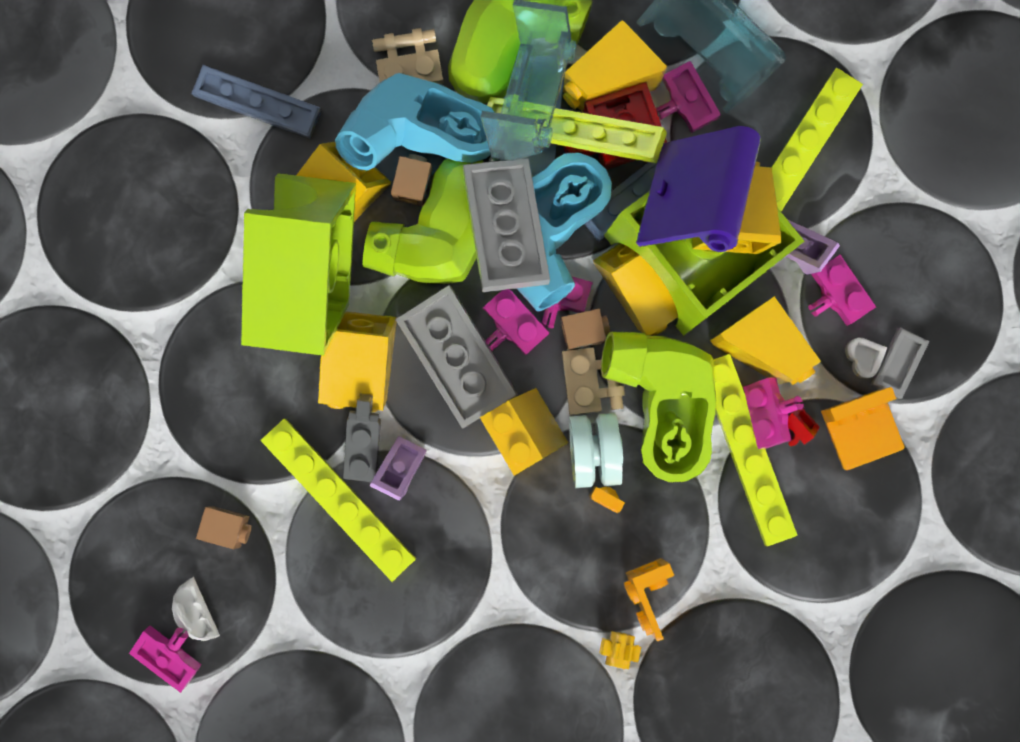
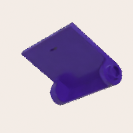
[636,126,761,252]

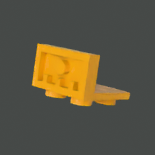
[821,387,904,470]
[623,558,674,642]

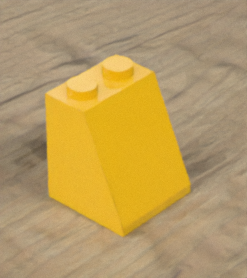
[562,20,667,112]
[296,142,392,222]
[692,162,781,254]
[593,243,678,335]
[710,296,821,385]
[318,311,397,412]
[480,388,569,476]

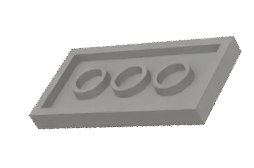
[463,158,550,292]
[395,285,518,429]

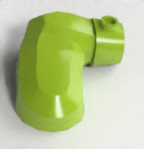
[448,0,593,104]
[363,159,484,284]
[601,332,716,482]

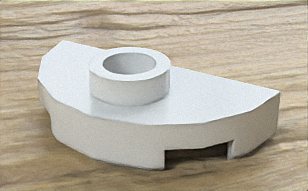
[172,577,220,641]

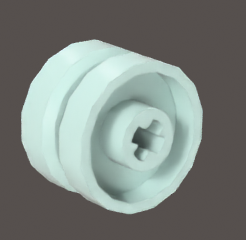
[569,413,623,488]

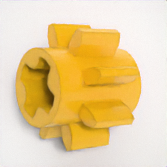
[599,631,641,669]

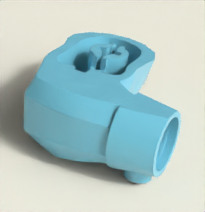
[335,73,502,170]
[517,153,612,311]

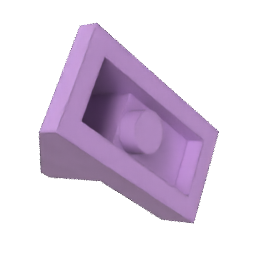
[785,219,840,275]
[370,436,427,501]

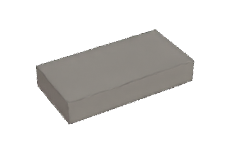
[870,327,929,399]

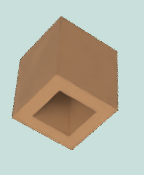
[391,154,433,206]
[560,309,610,351]
[196,506,251,549]

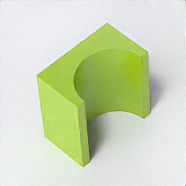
[241,173,356,356]
[604,191,805,336]

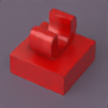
[788,403,820,446]

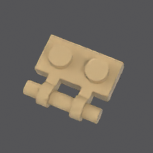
[372,28,444,84]
[562,347,625,415]

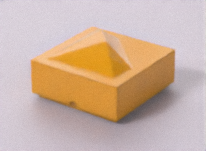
[589,486,625,513]

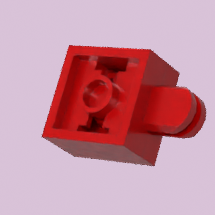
[563,82,667,170]

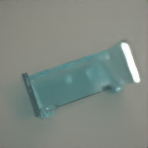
[480,0,576,161]
[636,0,786,113]

